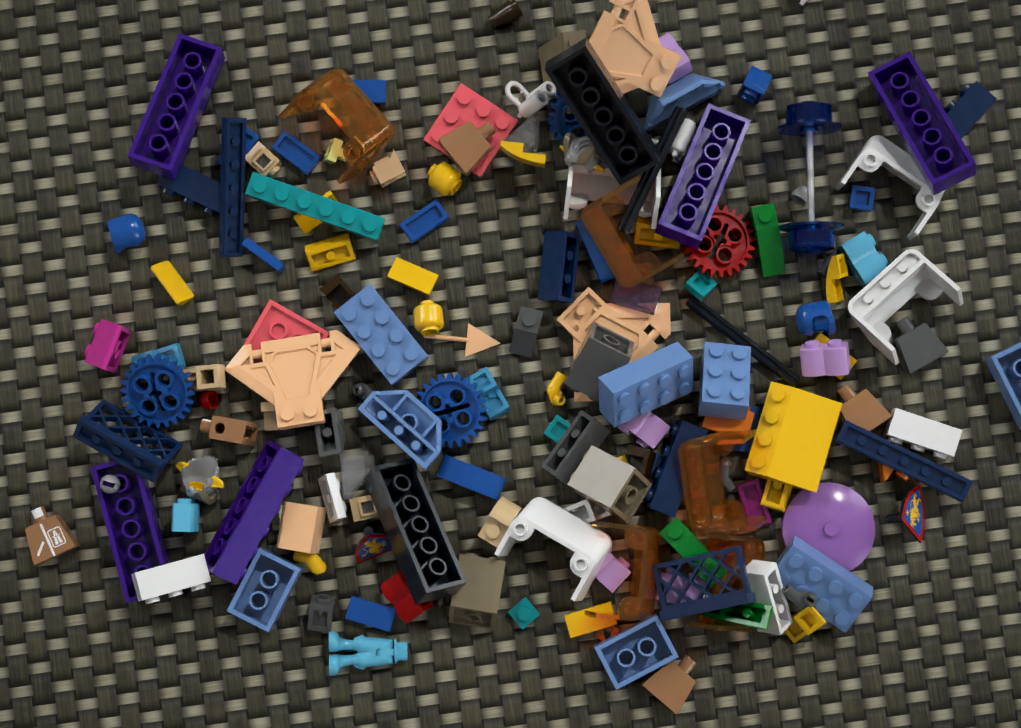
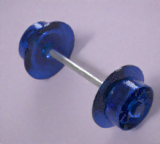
[777,101,845,255]

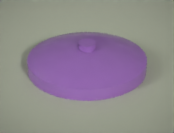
[781,482,875,571]

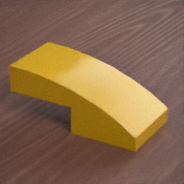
[500,141,546,168]
[826,253,849,304]
[564,601,618,638]
[784,607,826,643]

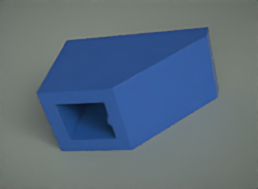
[737,66,773,105]

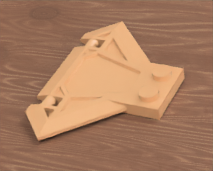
[589,0,682,97]
[556,287,671,402]
[225,330,362,430]

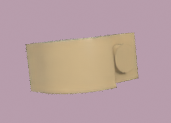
[183,364,226,392]
[477,496,523,548]

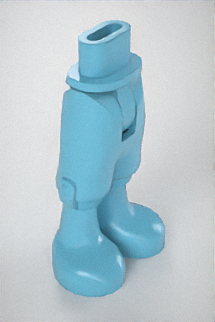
[329,631,408,676]

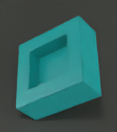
[684,269,717,301]
[543,415,571,443]
[508,597,540,630]

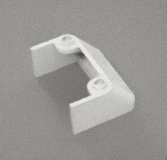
[835,135,945,240]
[563,157,661,229]
[848,249,964,365]
[494,497,612,602]

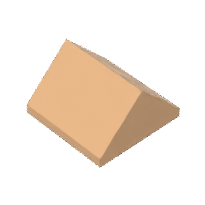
[276,501,326,553]

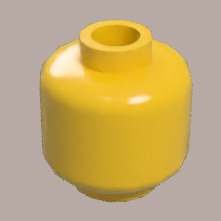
[427,162,462,196]
[413,300,444,336]

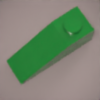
[748,203,786,278]
[659,517,728,588]
[702,594,773,630]

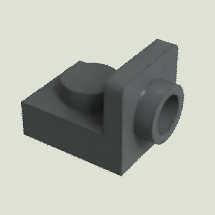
[307,594,335,633]

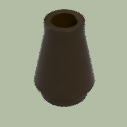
[488,0,523,29]

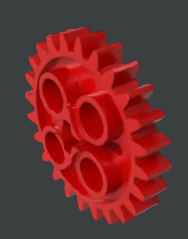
[680,204,756,279]

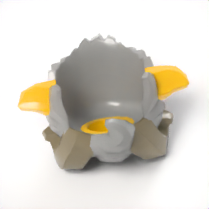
[560,132,605,174]
[176,455,224,505]

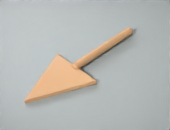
[423,323,501,357]

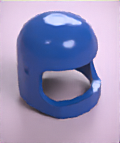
[107,214,146,254]
[795,300,836,336]

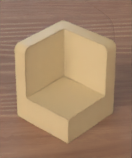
[261,402,288,431]

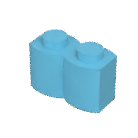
[838,231,888,286]
[171,498,200,532]

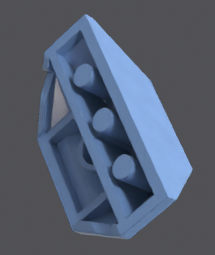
[643,73,726,133]
[358,390,442,470]

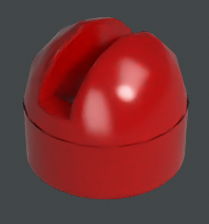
[198,391,218,409]

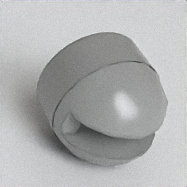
[790,186,807,206]
[100,475,120,494]

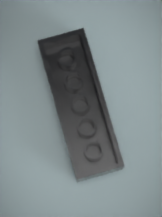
[545,37,660,185]
[364,458,467,605]

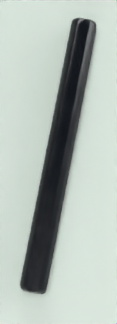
[617,106,687,234]
[686,295,800,387]

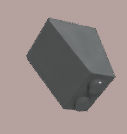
[564,322,634,403]

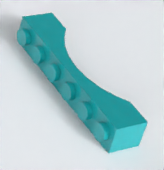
[245,172,385,242]

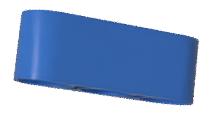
[575,214,622,284]
[436,454,507,500]

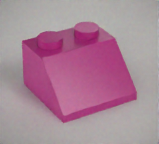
[84,319,132,373]

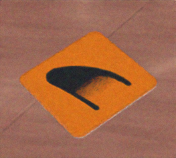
[595,626,619,641]

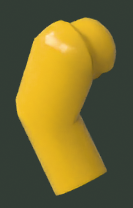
[547,371,566,406]
[293,551,326,575]

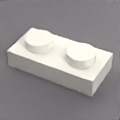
[318,472,347,523]

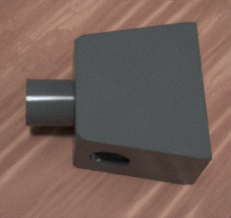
[893,316,949,375]

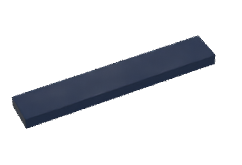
[219,117,247,257]
[835,420,973,502]

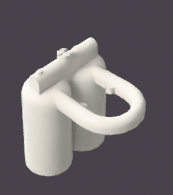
[505,81,556,118]
[652,118,698,163]

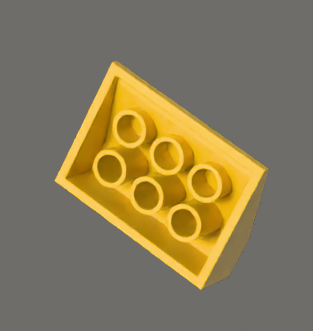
[745,381,843,493]

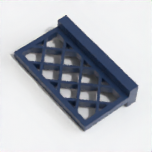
[73,399,183,483]
[652,546,757,621]

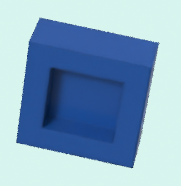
[848,185,875,212]

